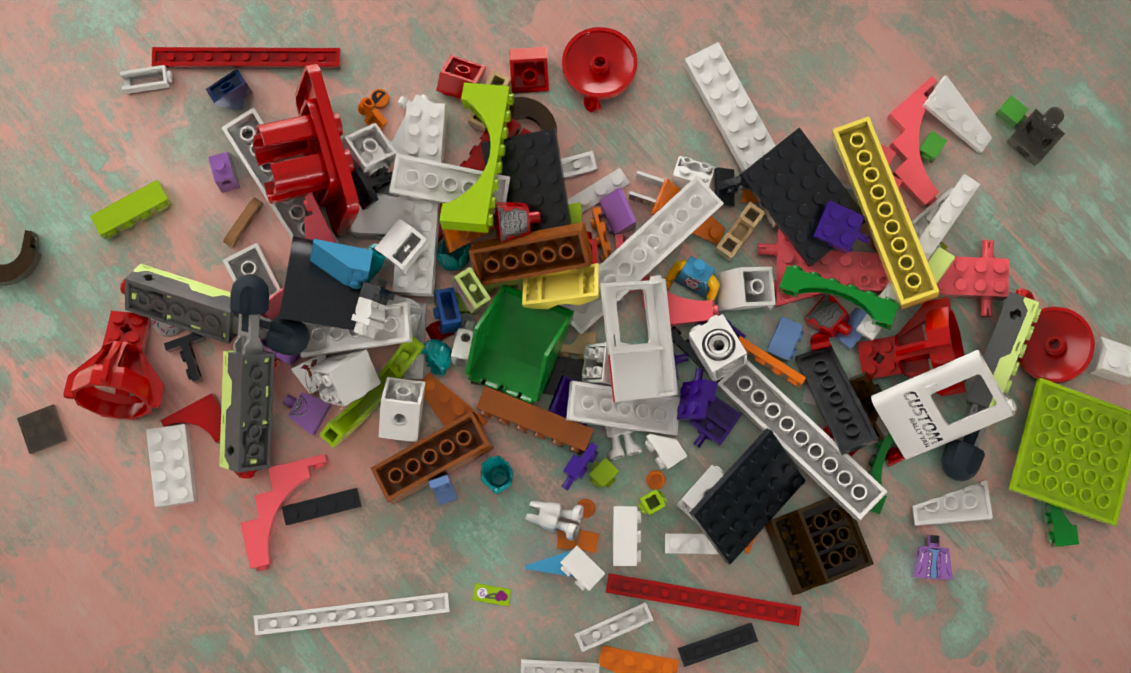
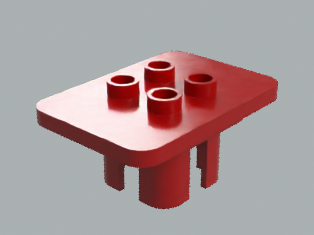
[253,64,359,236]

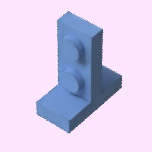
[428,474,458,505]

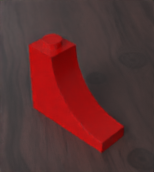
[160,393,221,444]

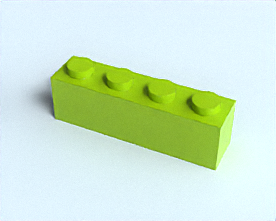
[90,180,172,239]

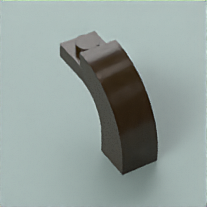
[509,97,557,132]
[0,230,42,286]
[849,372,888,441]

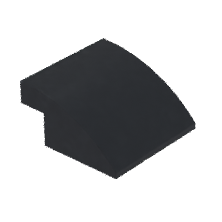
[279,236,369,330]

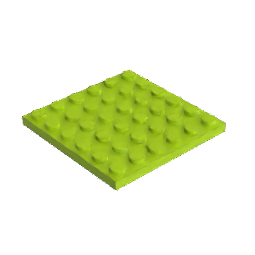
[1009,378,1131,526]

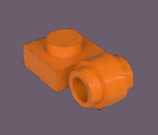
[357,97,388,131]

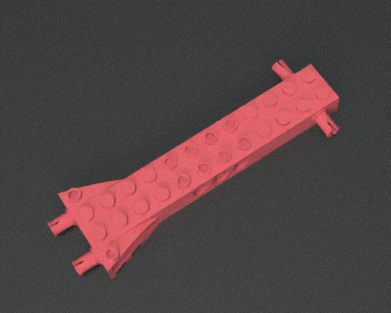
[757,229,1009,317]

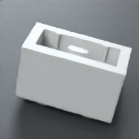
[671,156,715,190]
[375,219,429,273]
[644,434,687,471]
[560,546,605,591]

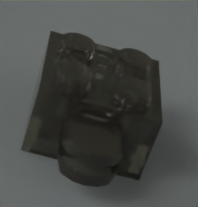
[1006,107,1065,166]

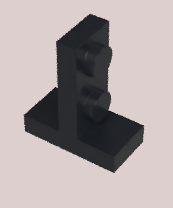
[351,166,393,210]
[714,167,749,208]
[164,333,206,384]

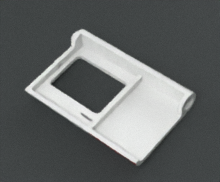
[600,275,678,402]

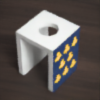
[629,171,665,207]

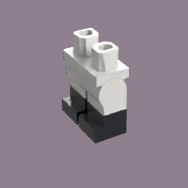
[351,282,396,339]

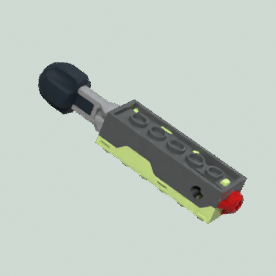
[120,264,310,356]
[219,274,275,479]
[941,288,1042,481]

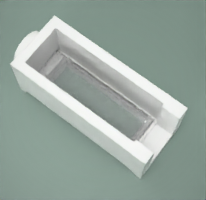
[120,65,173,95]

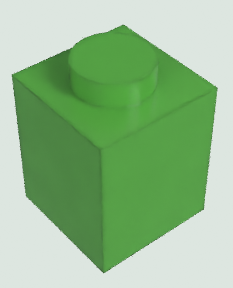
[995,95,1029,128]
[919,130,948,163]

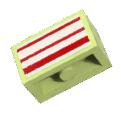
[451,267,491,314]

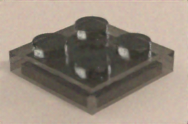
[17,404,68,454]

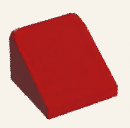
[426,321,454,341]

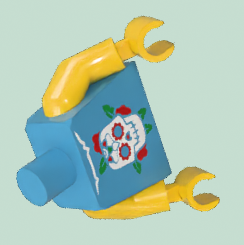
[663,256,720,301]

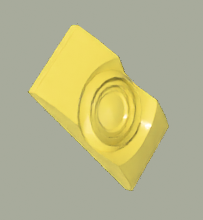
[522,263,599,309]

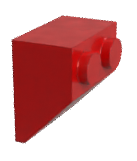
[509,47,549,93]
[436,55,486,100]

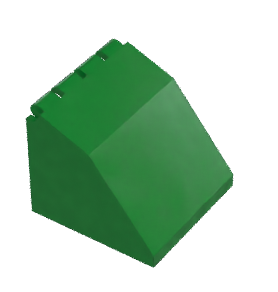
[465,284,575,405]

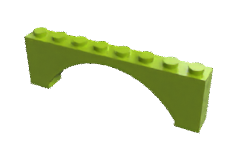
[439,83,514,233]

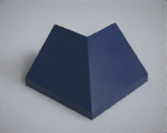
[206,69,253,110]

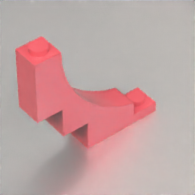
[887,76,939,208]
[263,192,337,320]
[615,234,719,327]
[240,454,329,572]

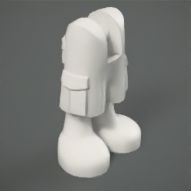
[604,426,643,461]
[525,500,584,541]

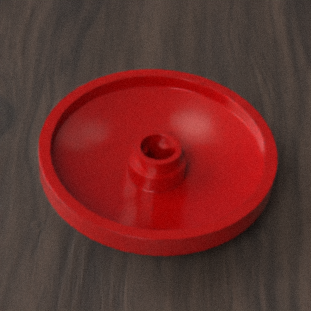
[562,27,637,100]
[1018,307,1095,384]

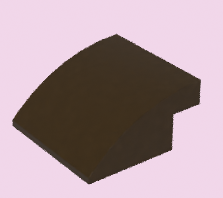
[765,496,874,596]

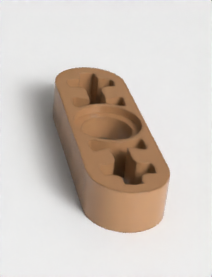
[223,197,263,248]

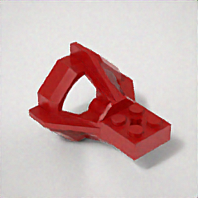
[857,297,966,396]
[63,310,165,420]

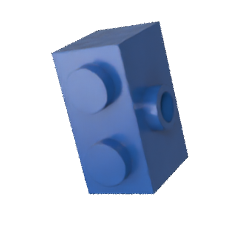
[433,287,462,334]

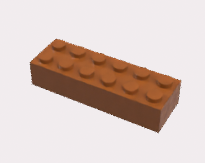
[469,222,593,285]
[476,386,594,455]
[371,411,494,504]

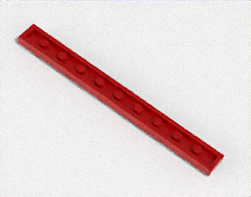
[151,47,341,68]
[605,573,802,626]

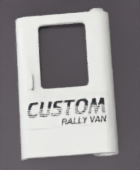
[871,350,1017,460]

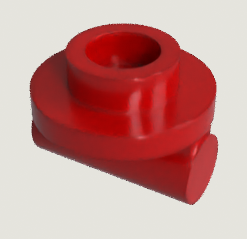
[584,97,603,112]
[810,333,831,351]
[885,447,905,467]

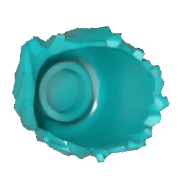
[437,239,470,271]
[420,339,452,376]
[480,455,513,494]

